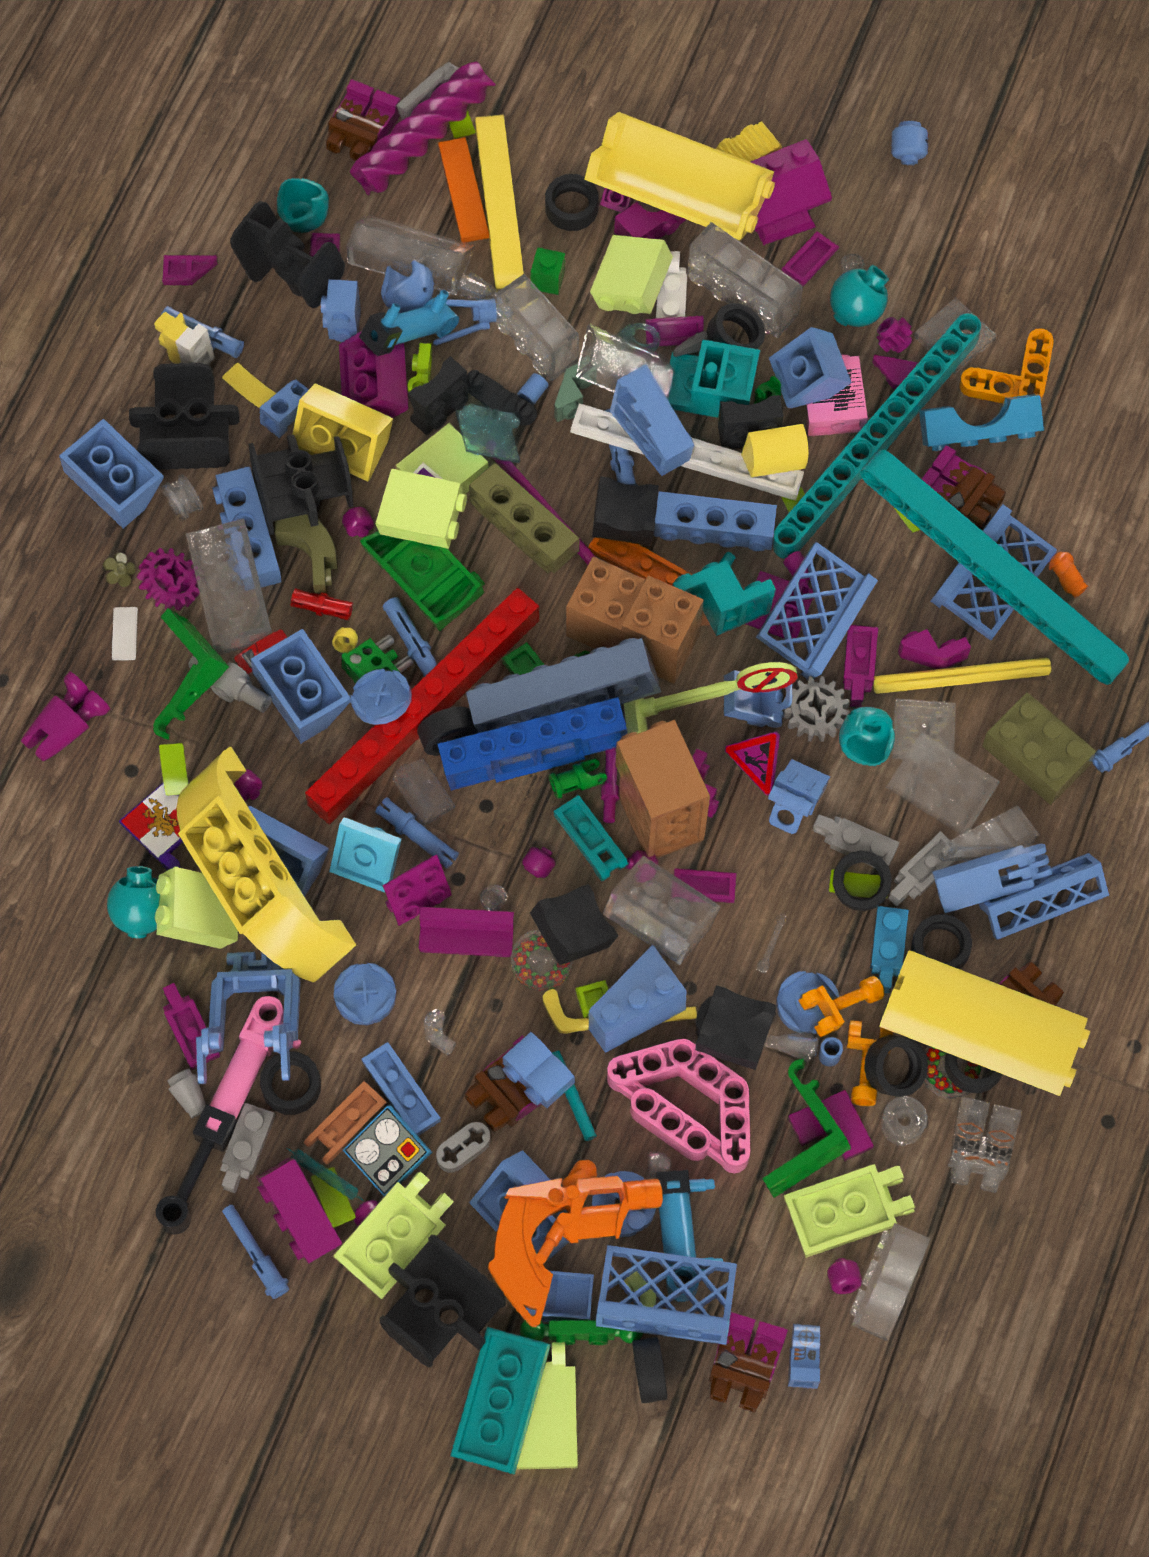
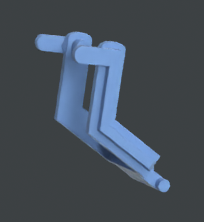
[196,952,300,1084]

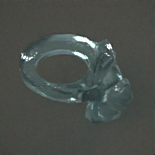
[613,323,661,357]

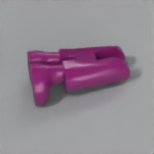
[21,671,111,761]

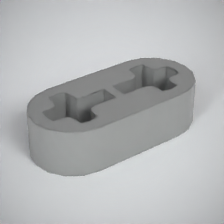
[436,1122,491,1173]

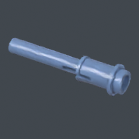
[1092,721,1149,772]
[222,1205,289,1299]

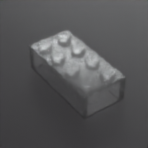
[687,222,803,339]

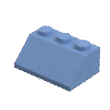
[59,419,164,528]
[251,629,351,743]
[248,806,329,897]
[469,1150,569,1263]

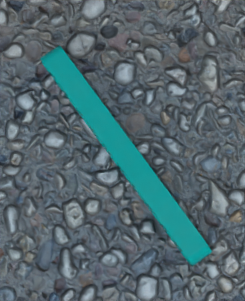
[773,313,981,559]
[860,450,1129,685]

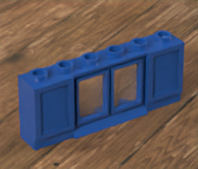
[438,697,628,791]

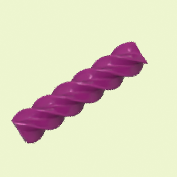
[350,61,496,196]

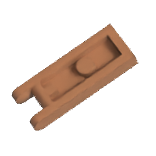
[304,1081,387,1165]

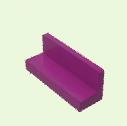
[419,907,514,957]

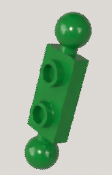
[520,1320,644,1346]

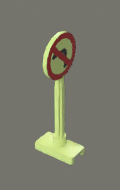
[624,662,798,734]

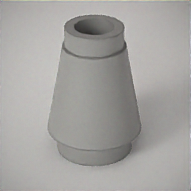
[167,1069,206,1119]

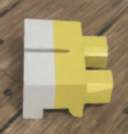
[154,312,215,365]

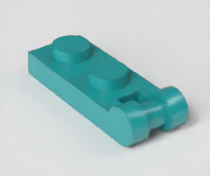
[554,795,628,882]

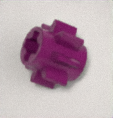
[876,317,913,353]

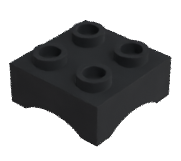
[408,356,468,435]
[718,395,784,449]
[592,476,659,546]
[530,884,618,966]
[695,985,777,1070]

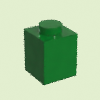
[530,247,565,295]

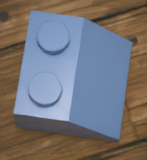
[769,327,852,409]

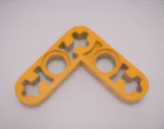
[959,328,1054,403]

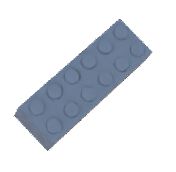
[466,638,661,733]

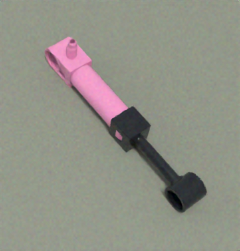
[156,996,301,1235]

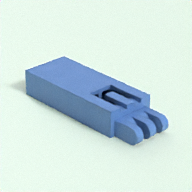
[932,843,1052,913]

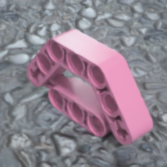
[607,1039,750,1173]

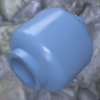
[891,121,928,165]

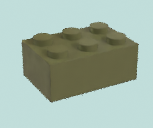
[982,692,1096,805]

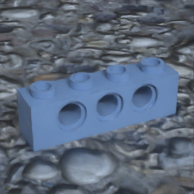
[212,466,282,591]
[654,491,777,551]

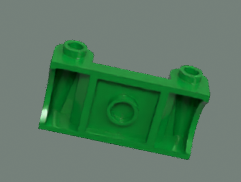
[359,531,485,632]

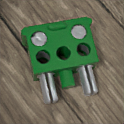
[341,634,413,684]

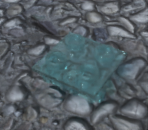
[456,404,520,463]

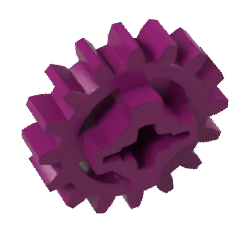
[136,548,202,611]

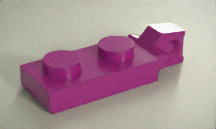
[843,625,878,708]
[163,983,220,1070]

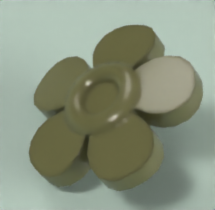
[103,553,136,587]

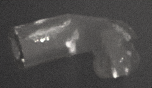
[424,1009,457,1056]

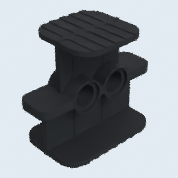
[230,201,345,308]
[129,363,240,470]
[248,434,353,535]
[379,1234,506,1368]

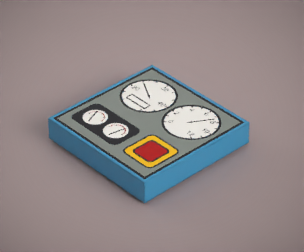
[343,1105,432,1196]

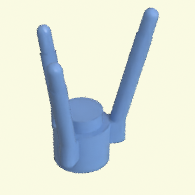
[433,299,497,345]

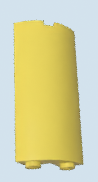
[584,112,775,240]
[879,950,1090,1096]

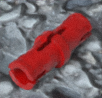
[290,588,354,621]

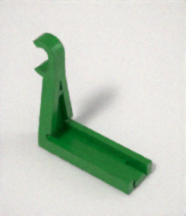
[153,608,229,740]
[762,1059,851,1198]

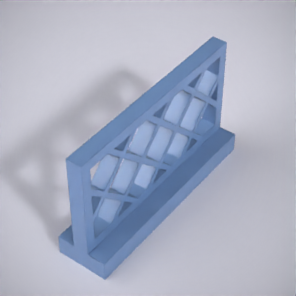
[930,504,1057,641]
[756,542,878,680]
[596,1245,737,1345]

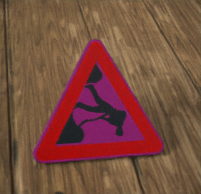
[725,731,780,795]

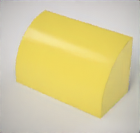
[741,424,808,478]

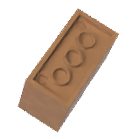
[566,557,704,684]
[616,720,710,858]

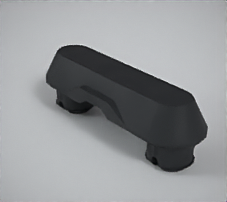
[467,370,537,426]

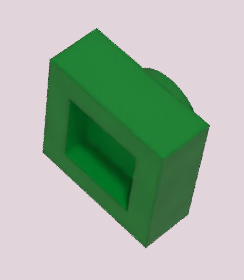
[502,642,544,675]

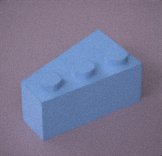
[610,364,694,476]
[589,944,686,1053]

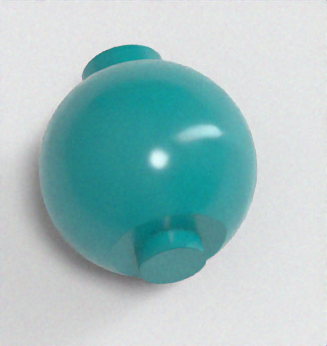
[830,265,889,327]
[107,866,160,938]

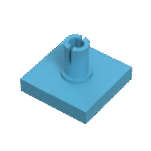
[329,817,401,893]

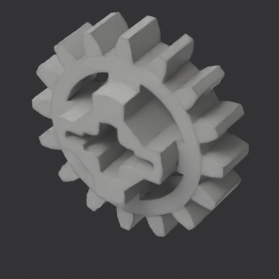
[783,676,849,742]

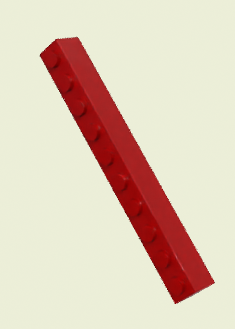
[305,587,539,825]

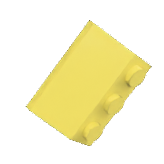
[292,383,393,482]

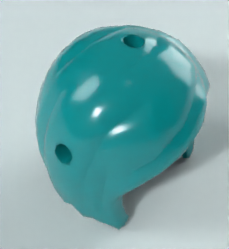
[277,178,329,233]
[839,707,895,766]

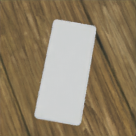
[112,607,138,660]

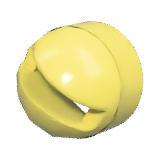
[332,627,358,653]

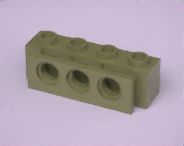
[469,462,579,574]

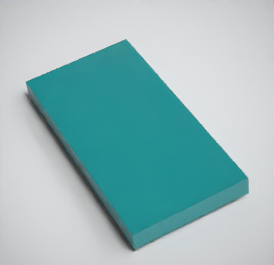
[450,1327,551,1475]

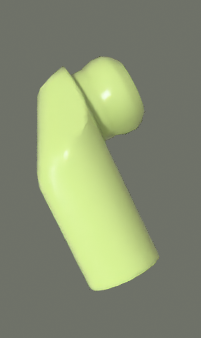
[624,1271,656,1307]

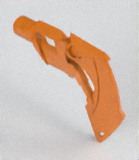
[488,1176,663,1327]

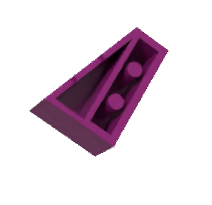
[256,1157,342,1264]

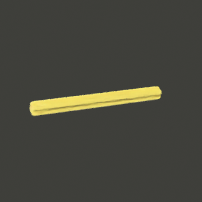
[873,658,1051,694]

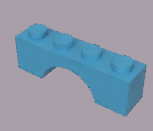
[919,394,1044,451]

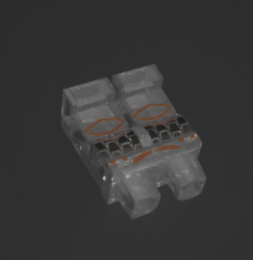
[948,1096,1022,1193]

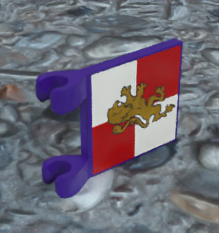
[119,783,183,871]

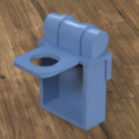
[724,670,792,728]
[768,759,830,834]
[520,1270,594,1322]

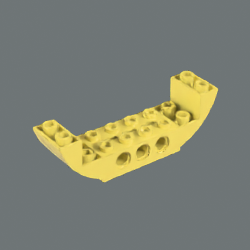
[176,747,356,982]

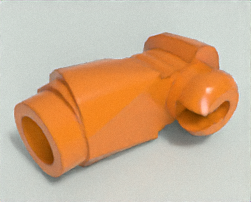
[1049,551,1088,598]
[561,1160,597,1188]

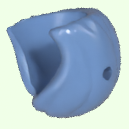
[381,260,434,313]

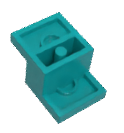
[663,339,760,418]
[672,560,776,636]

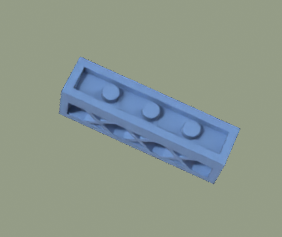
[979,853,1109,940]

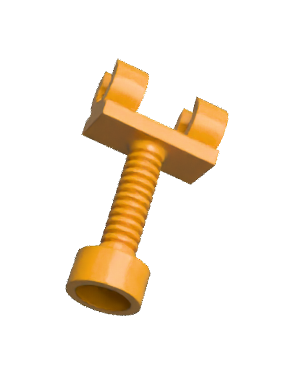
[798,976,884,1037]
[847,1020,893,1106]

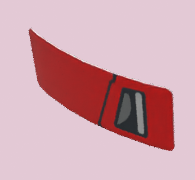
[234,630,287,675]

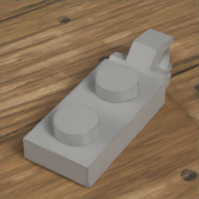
[397,62,459,120]
[813,814,900,868]
[888,831,963,907]
[221,1103,275,1194]

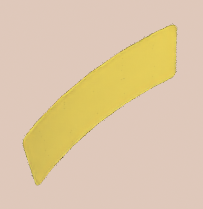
[222,363,276,408]

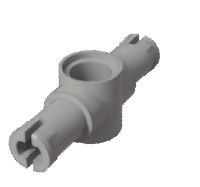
[189,656,272,713]

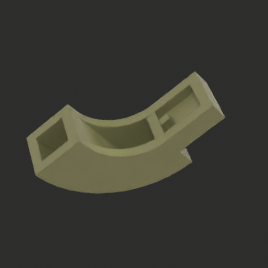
[275,514,338,594]

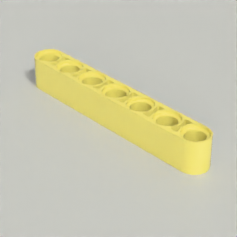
[475,115,524,290]

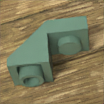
[554,357,598,422]

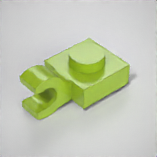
[407,343,432,393]

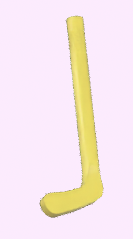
[543,989,697,1034]

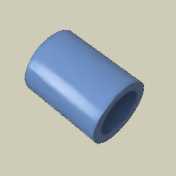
[517,373,549,405]
[819,1037,843,1066]

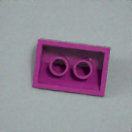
[750,139,832,232]
[339,331,408,418]

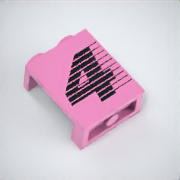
[806,355,868,436]

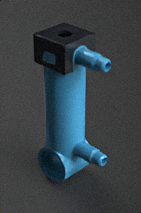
[359,290,459,357]
[655,1170,723,1302]

